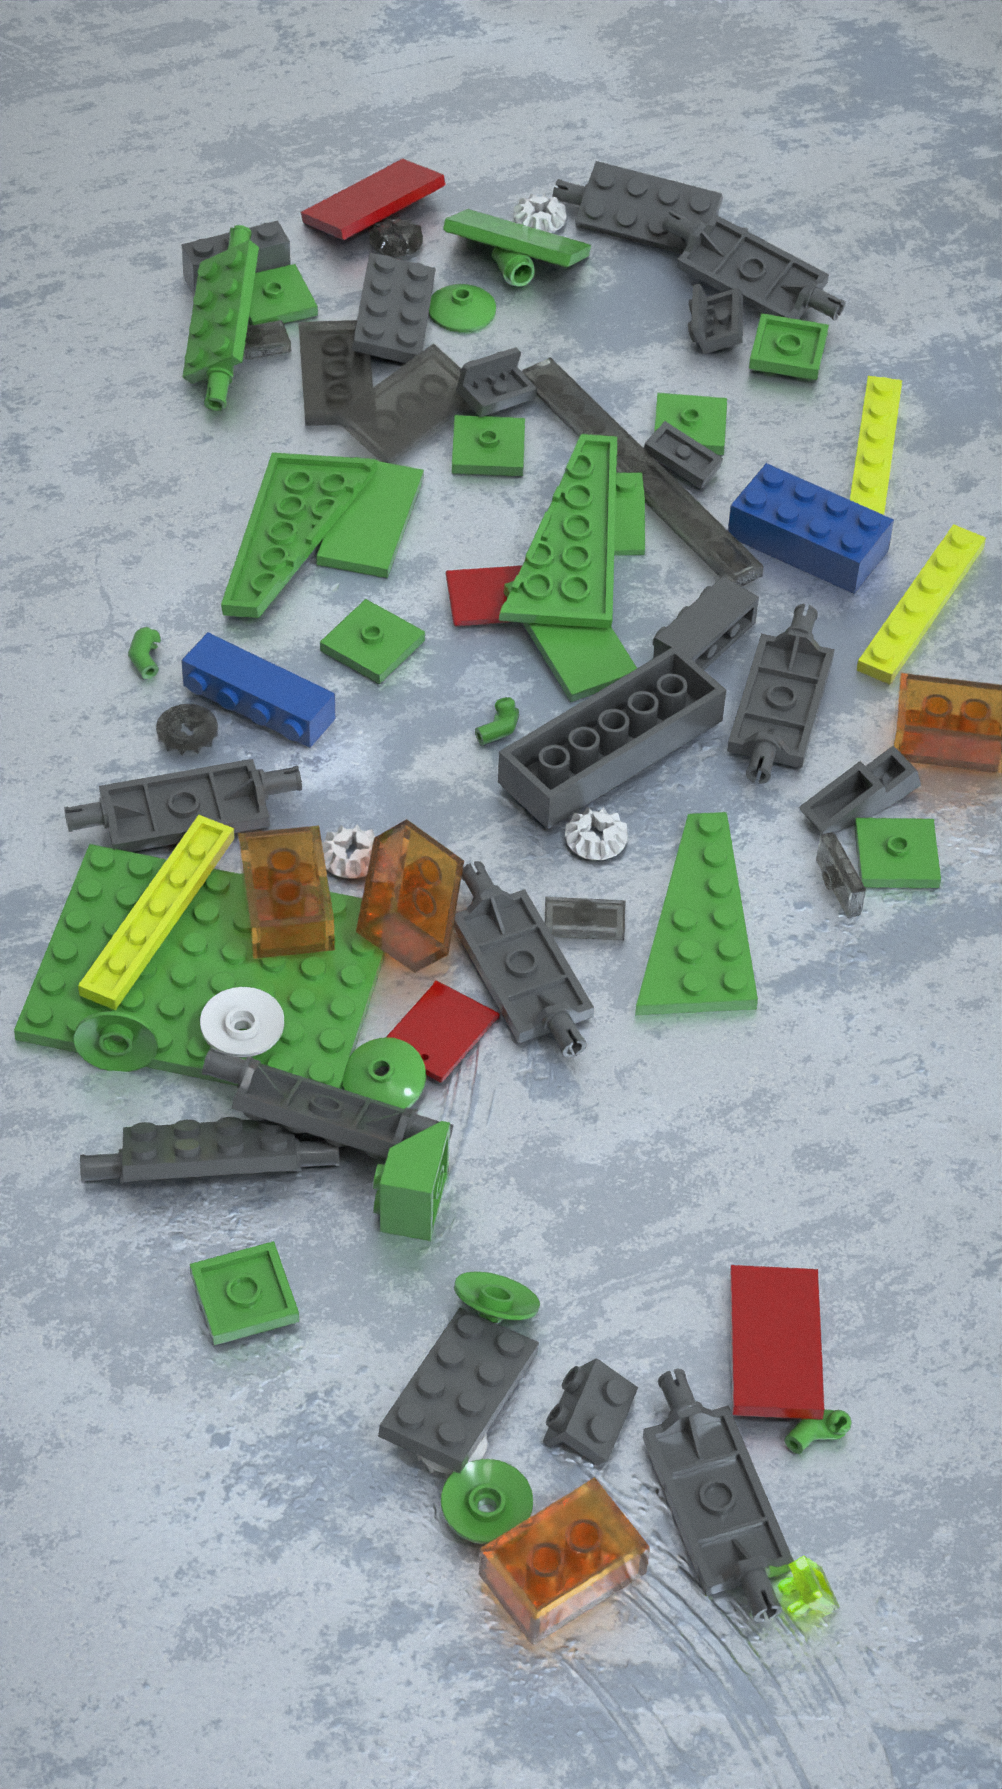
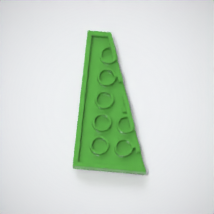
[635,812,758,1016]

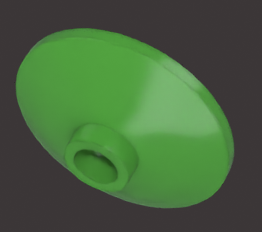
[429,284,496,332]
[73,1011,158,1072]
[343,1037,426,1109]
[454,1271,540,1323]
[441,1459,533,1544]

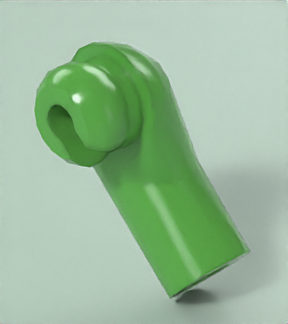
[784,1409,852,1454]

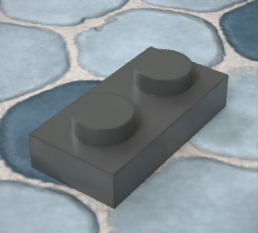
[643,421,723,489]

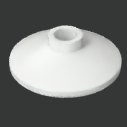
[200,987,284,1057]

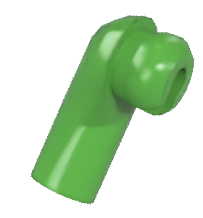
[128,627,161,679]
[475,697,520,746]

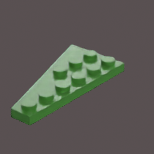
[499,434,617,628]
[221,452,378,618]

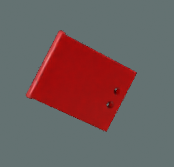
[445,565,522,627]
[386,980,500,1083]

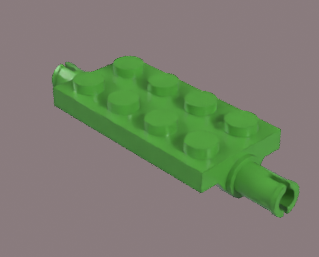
[182,225,259,411]

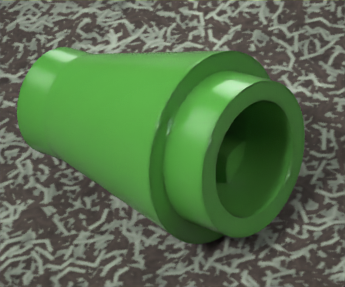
[492,247,535,287]

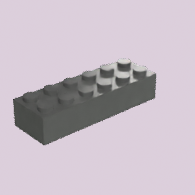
[498,645,726,829]

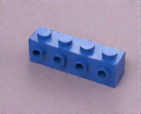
[181,632,336,748]

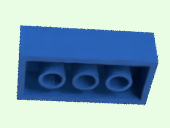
[727,463,894,594]

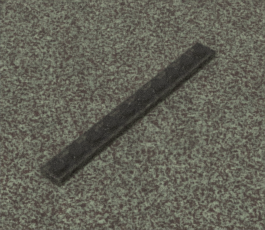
[522,357,764,587]

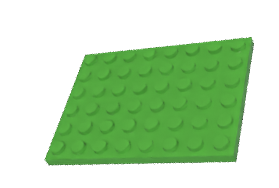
[14,844,398,1089]

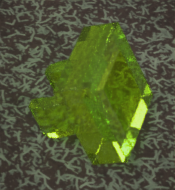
[778,1556,840,1617]

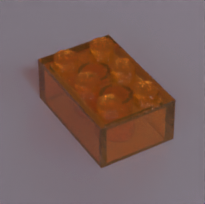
[892,673,1002,773]
[356,819,464,973]
[238,825,335,959]
[479,1477,650,1646]

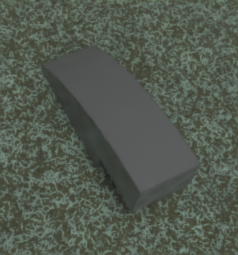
[799,746,921,836]

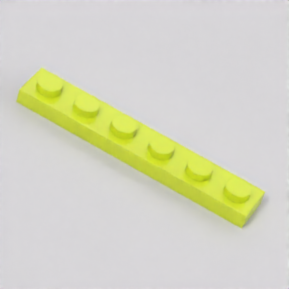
[850,375,902,515]
[856,524,986,685]
[78,815,235,1010]

